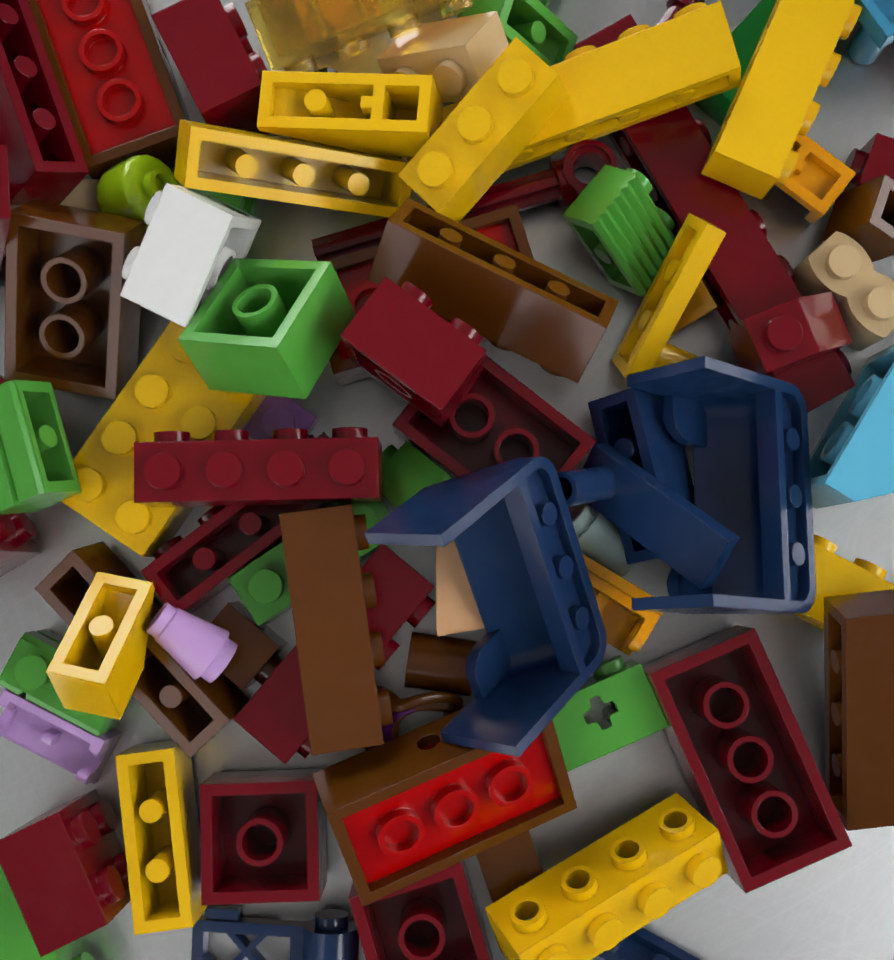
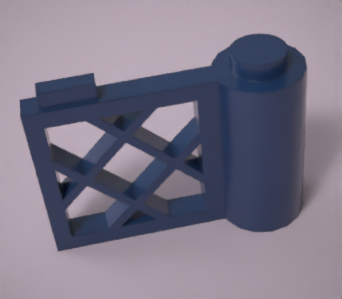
[191,905,359,960]

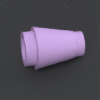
[145,602,238,683]

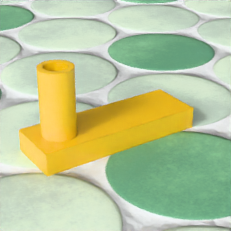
[611,213,726,378]

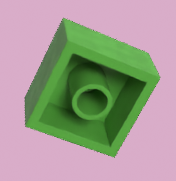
[178,258,356,399]

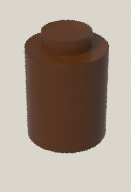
[404,631,478,696]

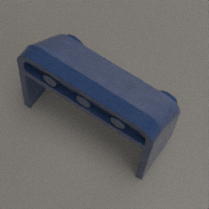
[627,356,816,614]
[364,457,607,757]

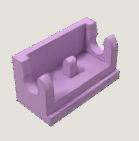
[0,689,123,785]

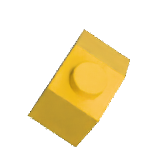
[46,571,155,720]

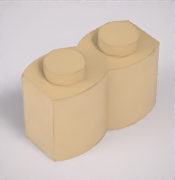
[793,231,894,351]

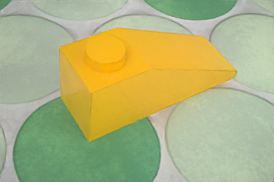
[256,71,443,158]

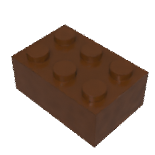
[4,200,146,400]

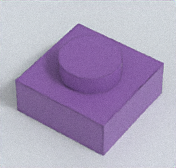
[243,395,319,439]

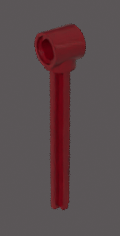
[311,139,617,261]

